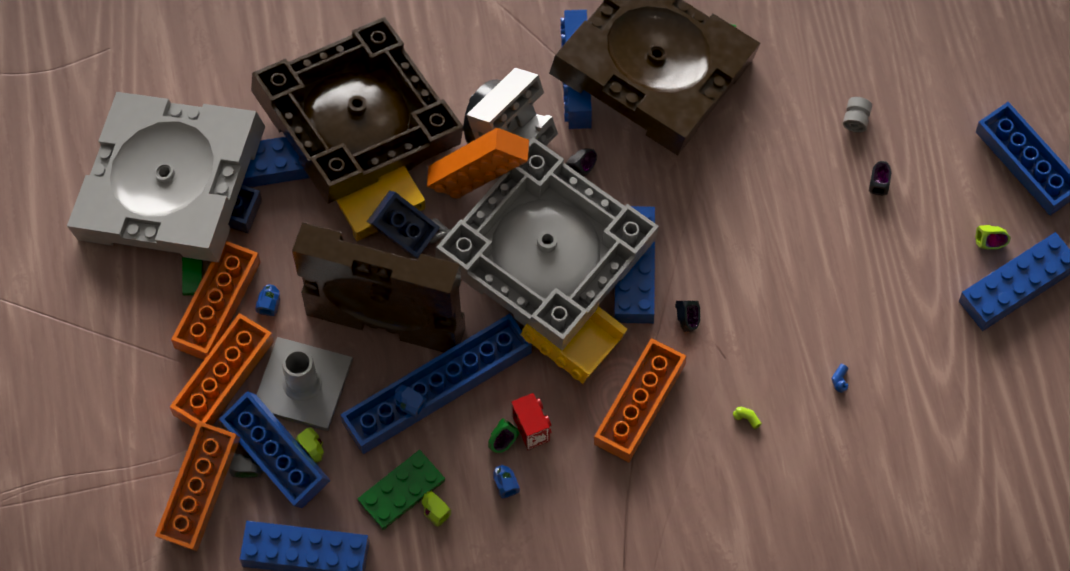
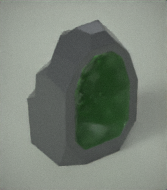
[230,454,263,478]

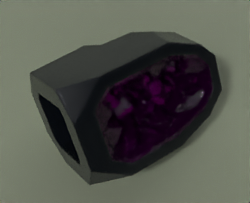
[566,148,597,177]
[869,161,892,196]
[675,301,700,332]

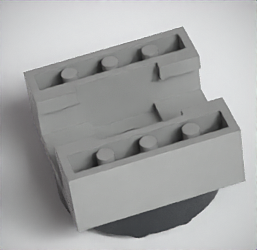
[462,68,558,177]

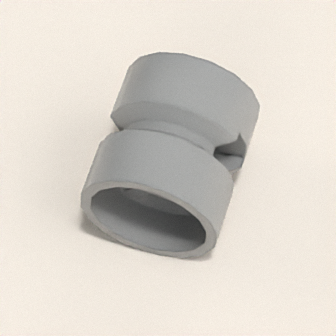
[843,97,873,132]

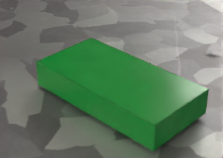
[182,257,203,296]

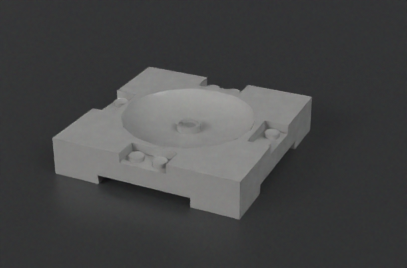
[67,92,265,263]
[435,137,659,350]

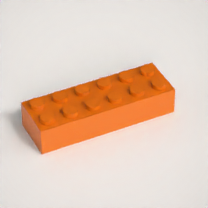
[427,128,529,199]
[171,241,261,360]
[170,313,274,429]
[594,338,686,463]
[155,421,240,552]

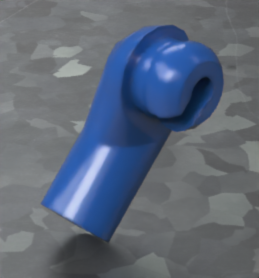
[831,364,849,393]

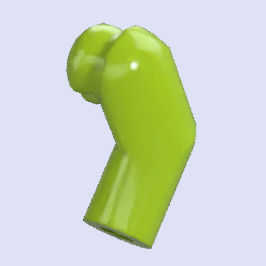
[733,406,762,429]

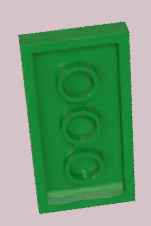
[357,449,446,530]

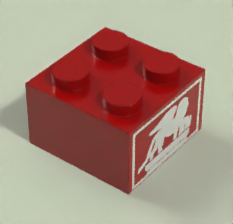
[511,393,552,450]

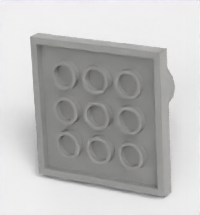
[257,337,353,431]

